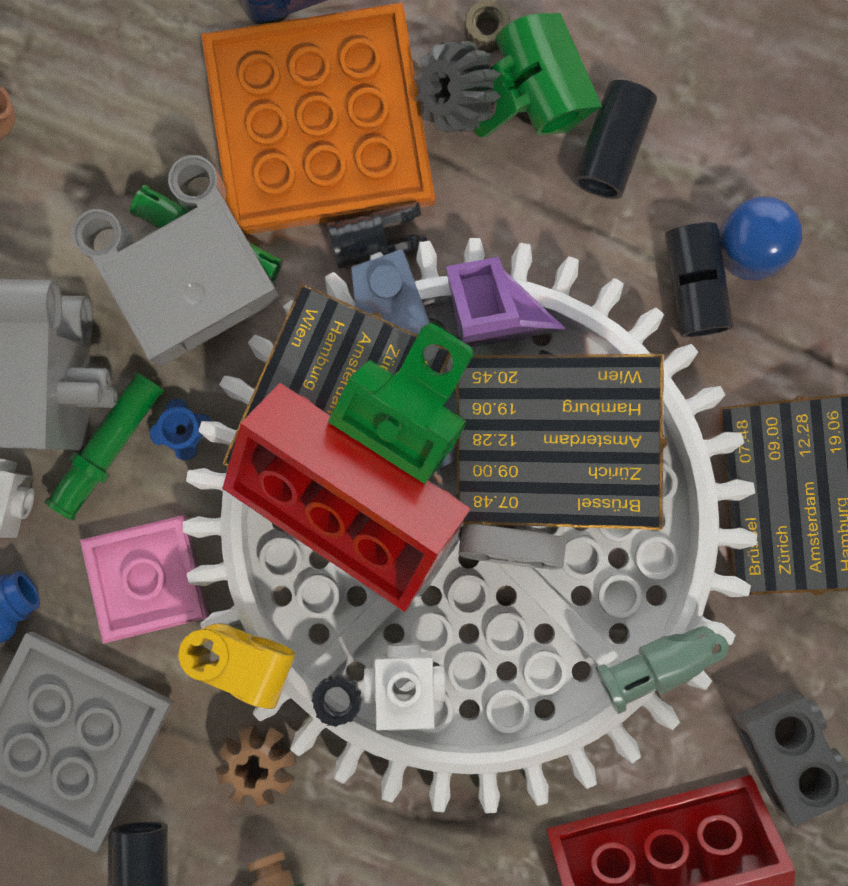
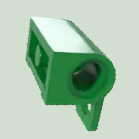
[474,13,602,138]
[328,323,473,484]

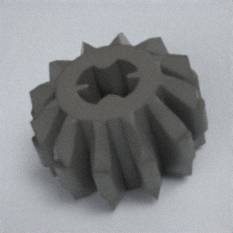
[413,41,502,133]

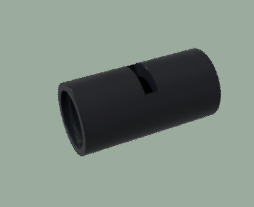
[573,80,657,199]
[665,222,734,338]
[112,821,168,886]

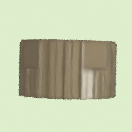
[465,0,510,53]

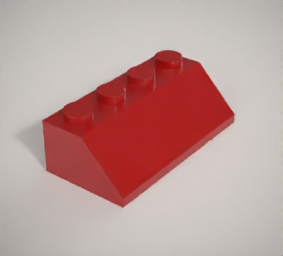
[222,383,471,612]
[546,775,795,886]

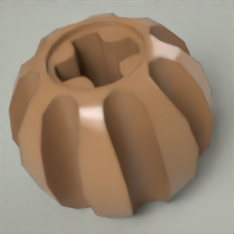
[215,724,297,808]

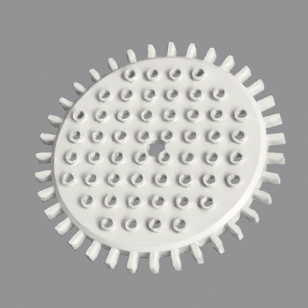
[183,238,757,813]

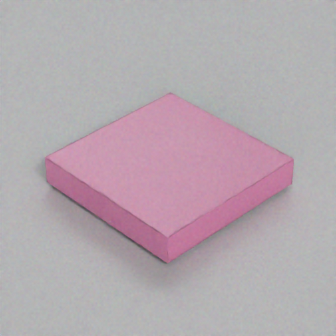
[80,515,209,644]

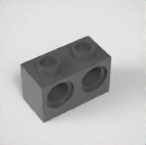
[732,690,848,827]

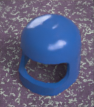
[719,196,802,281]

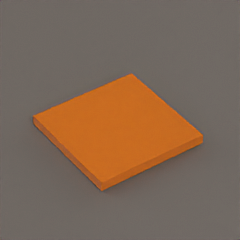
[201,2,436,235]

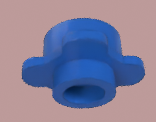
[150,399,212,461]

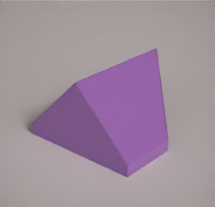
[446,257,567,347]

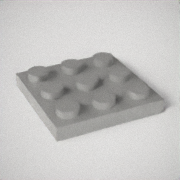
[0,631,174,853]

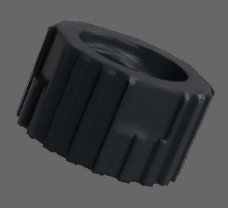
[311,673,363,727]

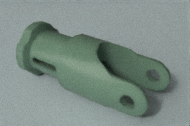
[596,626,729,714]

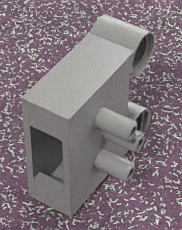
[72,155,281,367]
[0,279,117,450]

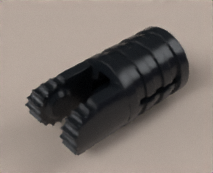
[327,202,427,269]

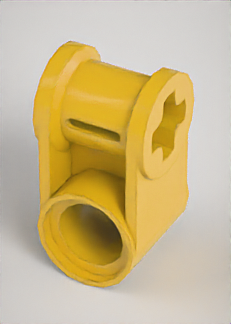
[178,623,296,709]

